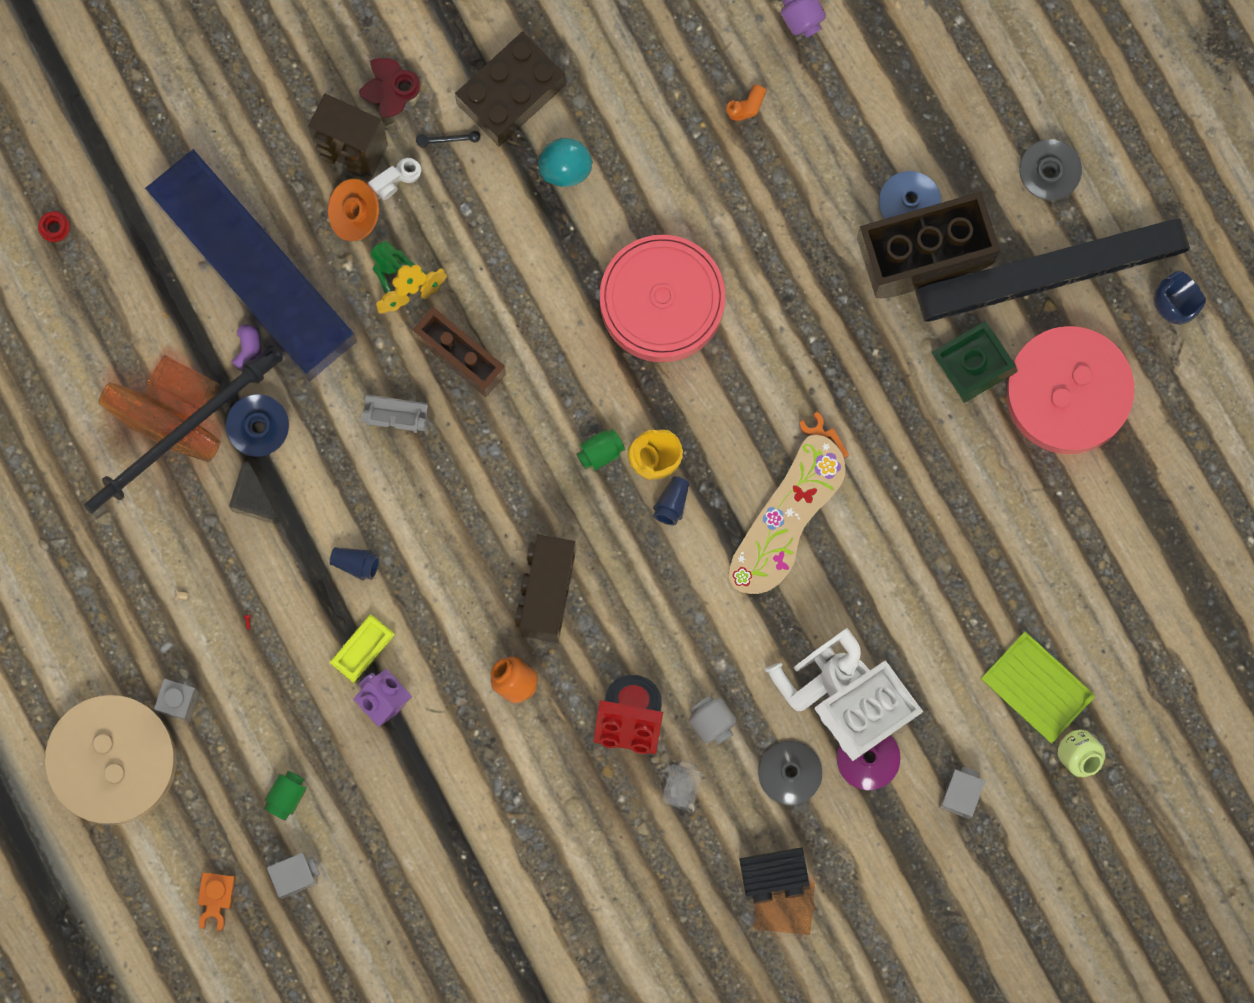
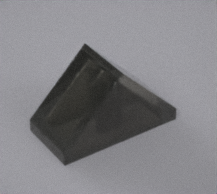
[229,461,280,524]

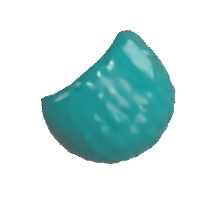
[538,138,593,187]

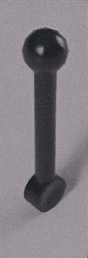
[416,131,481,148]

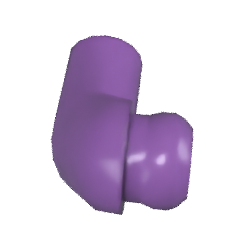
[231,324,261,372]

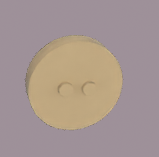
[45,695,177,825]

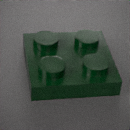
[932,320,1018,403]

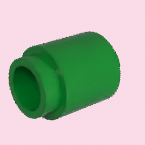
[576,428,625,472]
[263,771,307,821]

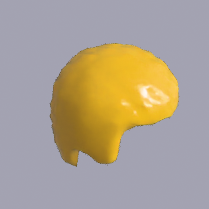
[627,429,683,480]

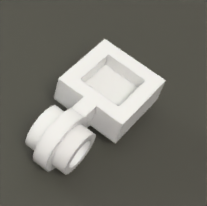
[368,158,421,200]

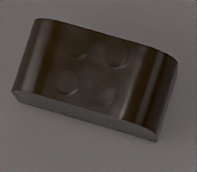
[857,192,1000,299]

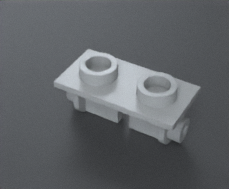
[361,394,428,433]

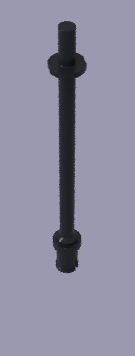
[84,345,283,514]

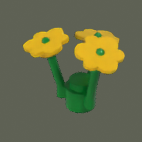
[370,241,447,314]

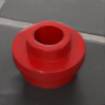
[38,211,70,243]

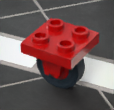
[593,675,664,754]

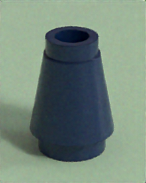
[653,476,689,526]
[330,547,379,581]

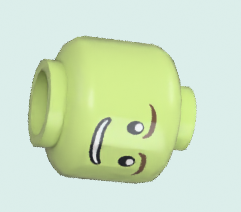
[1058,730,1105,778]

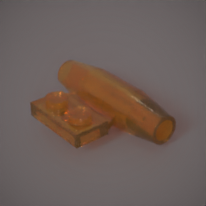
[98,355,221,463]

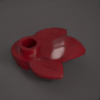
[359,58,420,117]

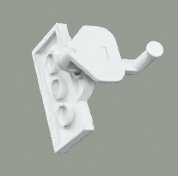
[765,628,923,761]

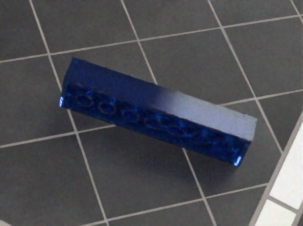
[145,149,357,382]

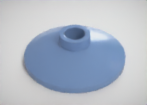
[879,171,941,219]

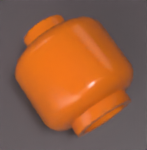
[490,656,538,704]

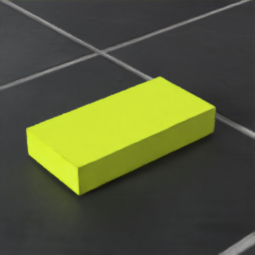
[329,614,395,684]

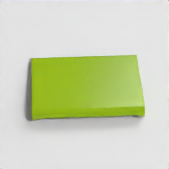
[981,631,1096,744]

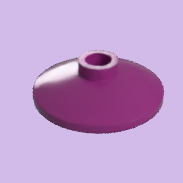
[837,735,901,790]

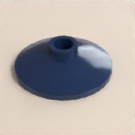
[226,394,289,457]

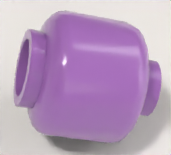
[780,0,826,38]

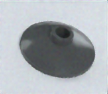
[1019,139,1082,200]
[758,741,822,805]

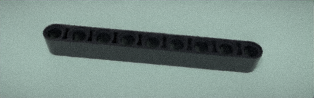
[915,218,1190,322]

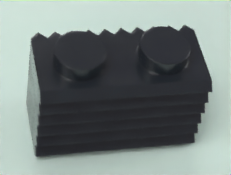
[739,847,810,904]

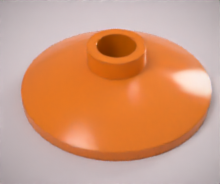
[328,179,379,241]

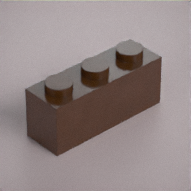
[412,307,506,397]

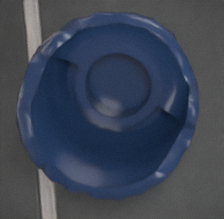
[1153,271,1206,325]

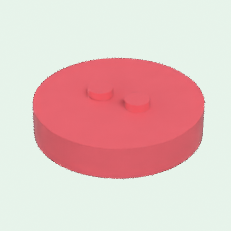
[600,235,725,363]
[1006,326,1134,454]

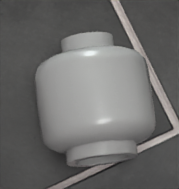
[689,696,736,745]

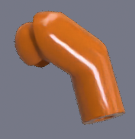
[726,84,767,121]

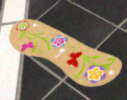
[729,434,846,594]

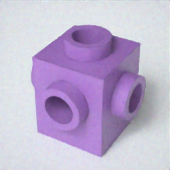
[353,669,412,727]

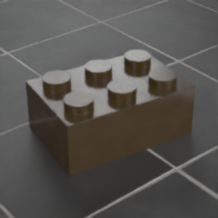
[455,31,566,147]
[308,93,388,177]
[515,534,576,643]

